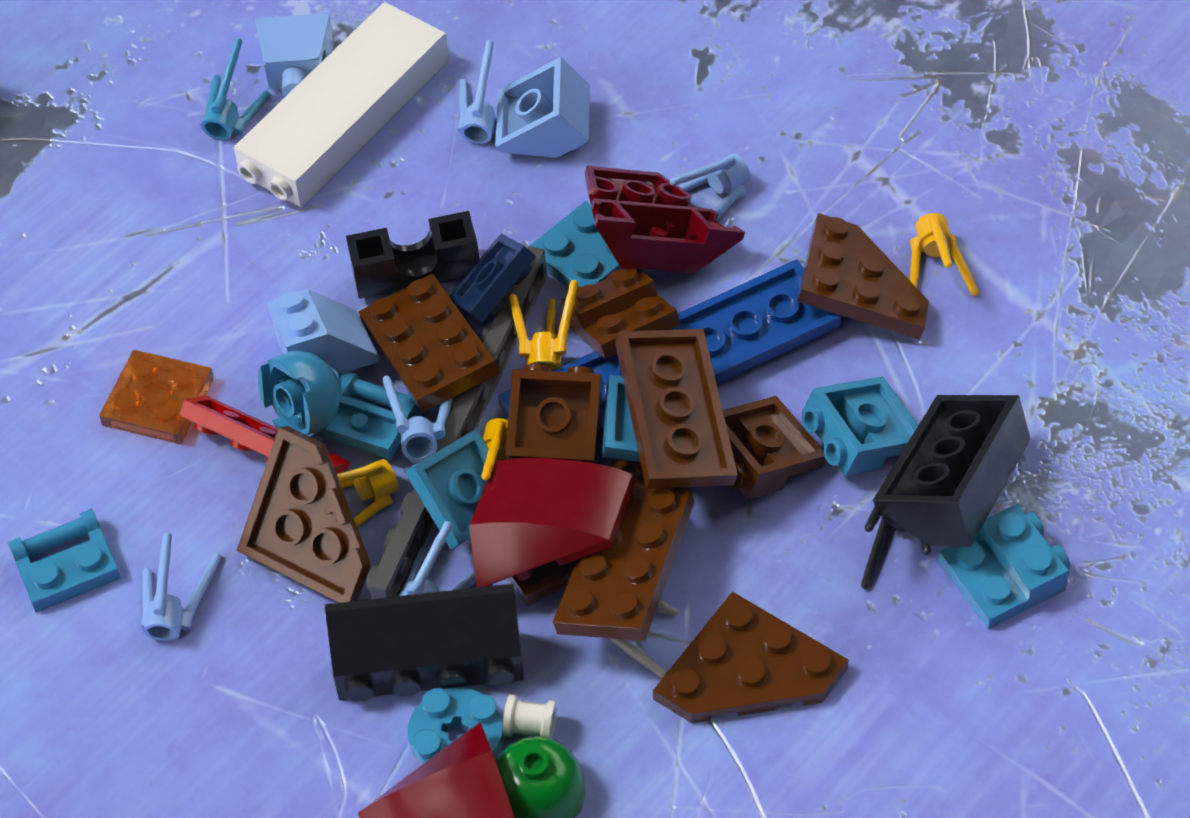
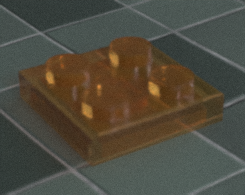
[99,349,214,445]

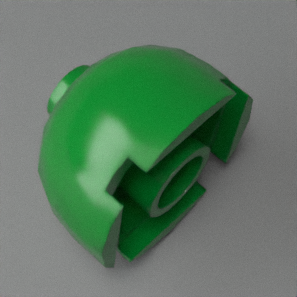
[495,736,586,818]

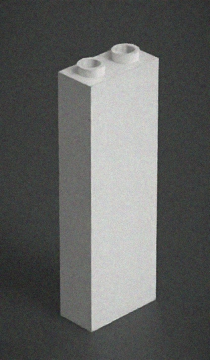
[233,2,449,208]

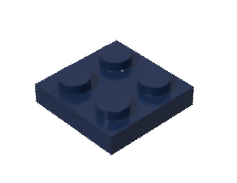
[449,233,537,323]

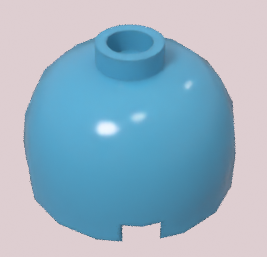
[258,350,341,436]

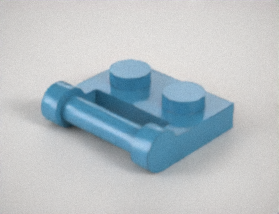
[315,372,422,460]
[8,509,121,612]

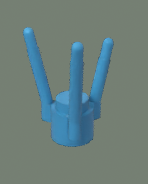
[201,38,270,140]

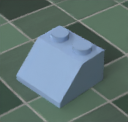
[495,57,590,158]
[267,289,379,375]

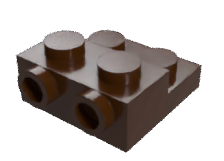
[562,268,681,359]
[505,364,603,464]
[723,396,826,499]

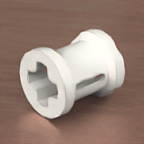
[502,694,557,739]

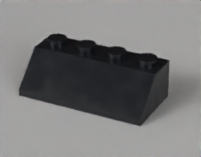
[873,395,1031,548]
[325,584,524,701]

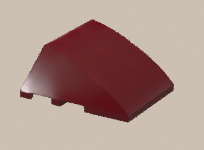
[585,166,745,274]
[469,458,636,588]
[358,721,515,818]

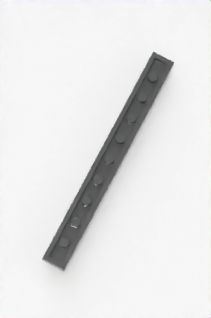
[366,246,548,599]

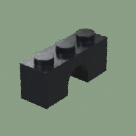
[346,211,479,299]

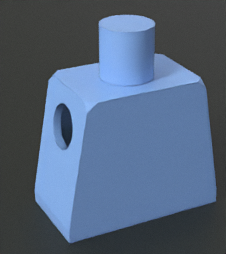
[255,13,334,97]

